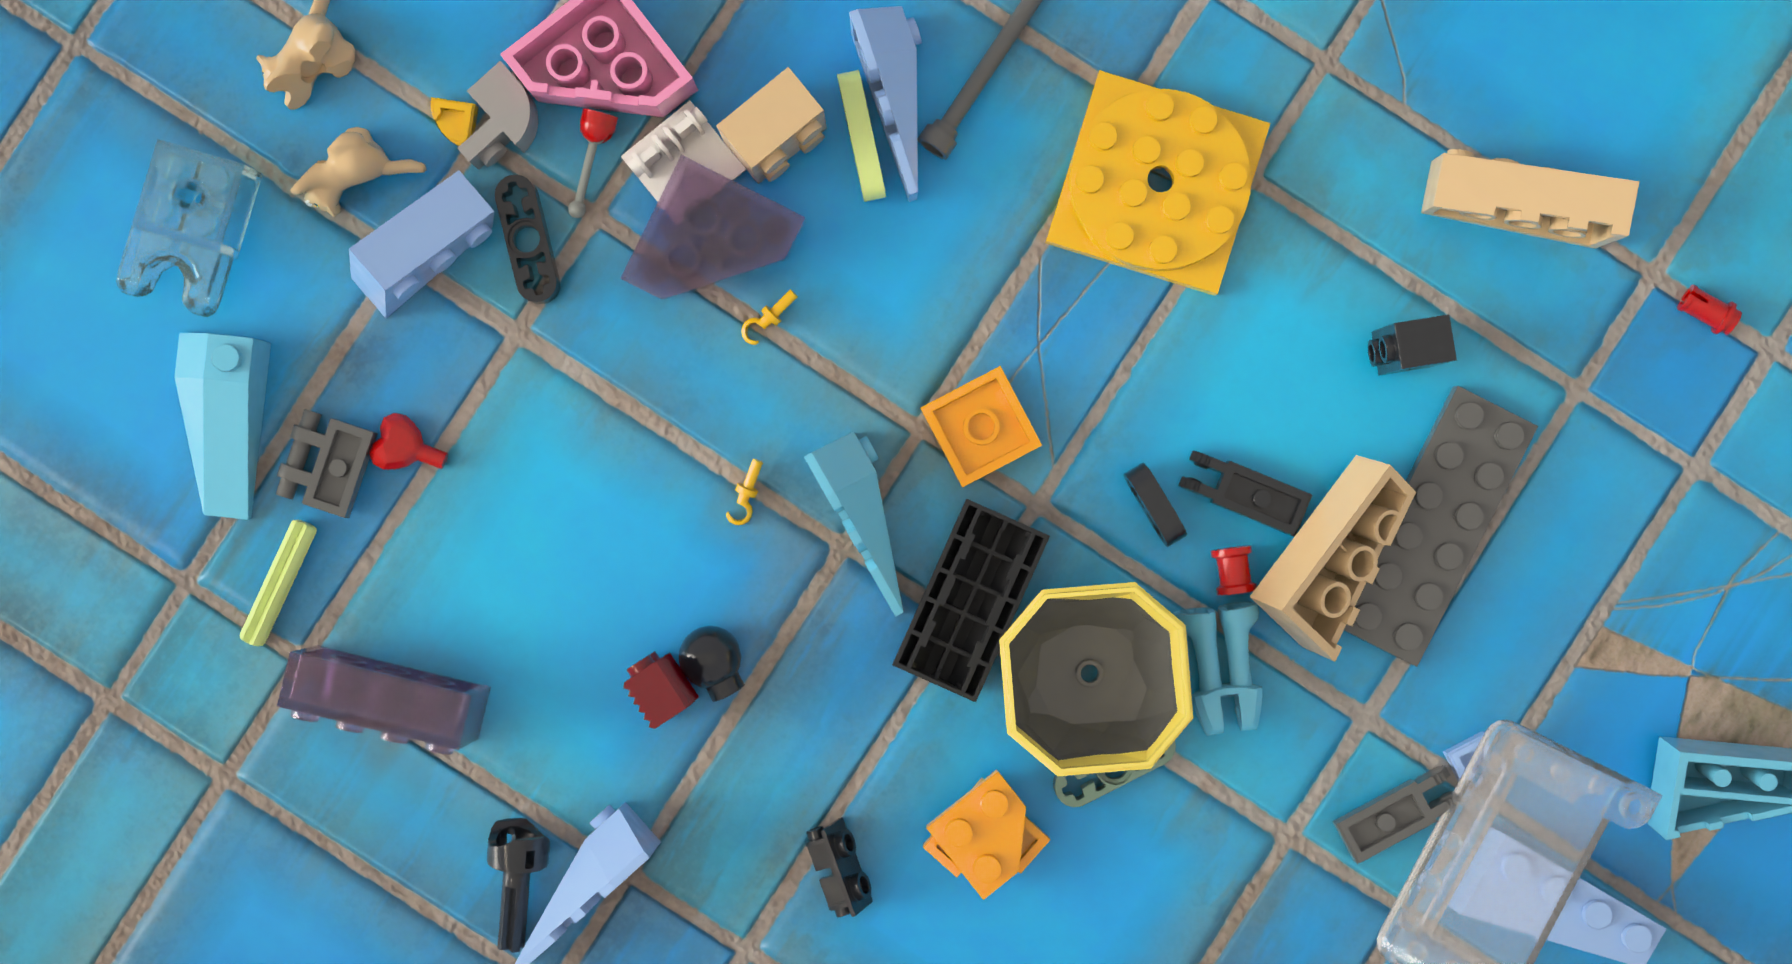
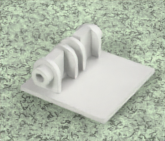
[621,100,746,226]

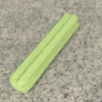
[240,520,317,647]

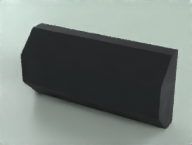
[892,499,1050,702]

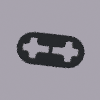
[1123,463,1187,547]

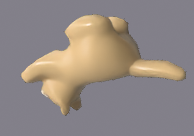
[256,0,355,110]
[290,127,427,217]

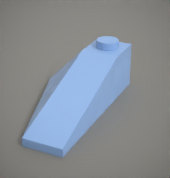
[849,6,922,202]

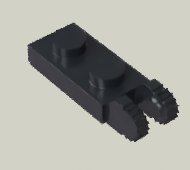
[1178,451,1312,537]

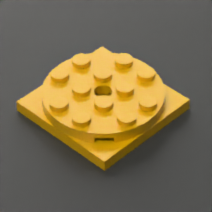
[1045,70,1270,296]

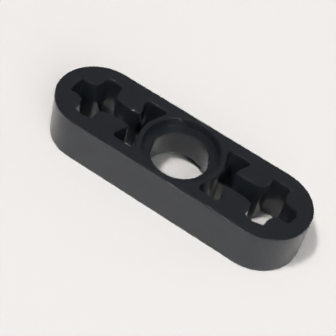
[495,175,560,304]

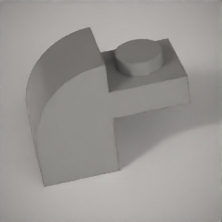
[457,61,538,169]

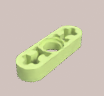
[837,70,886,202]

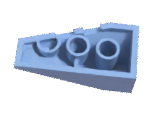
[515,802,661,964]

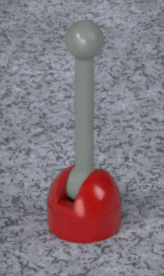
[568,108,618,218]

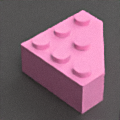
[500,0,698,117]

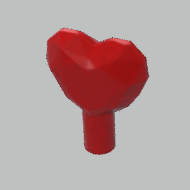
[369,413,448,470]

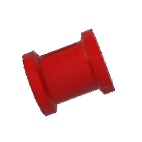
[1211,545,1257,595]

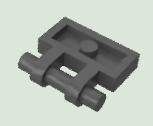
[276,409,378,518]

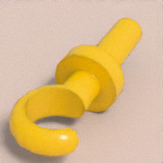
[741,289,798,345]
[726,458,763,525]

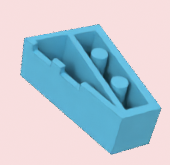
[1646,736,1792,840]

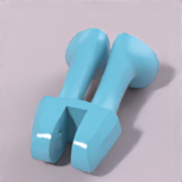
[1173,601,1263,736]

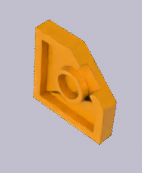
[926,769,1026,900]

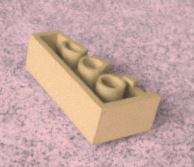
[1421,149,1640,249]
[1250,455,1416,662]

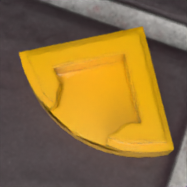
[431,97,479,146]

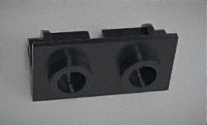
[805,817,873,917]

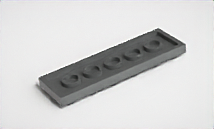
[1344,386,1538,667]

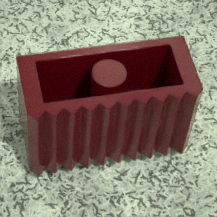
[623,651,699,729]

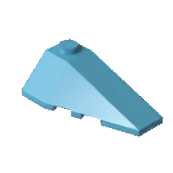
[175,333,271,520]
[804,431,903,617]

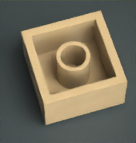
[716,67,827,184]

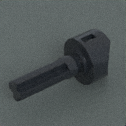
[487,818,550,953]

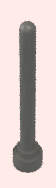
[917,0,1043,160]

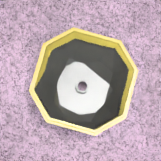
[999,582,1194,776]

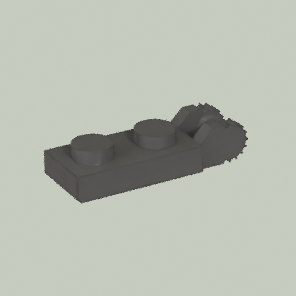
[1332,765,1464,864]

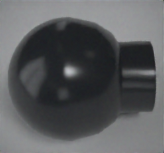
[679,626,745,702]

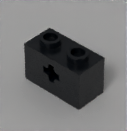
[1368,314,1457,376]

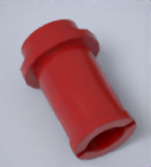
[1677,284,1742,335]

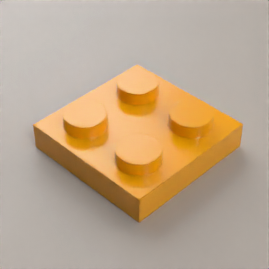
[920,366,1042,488]

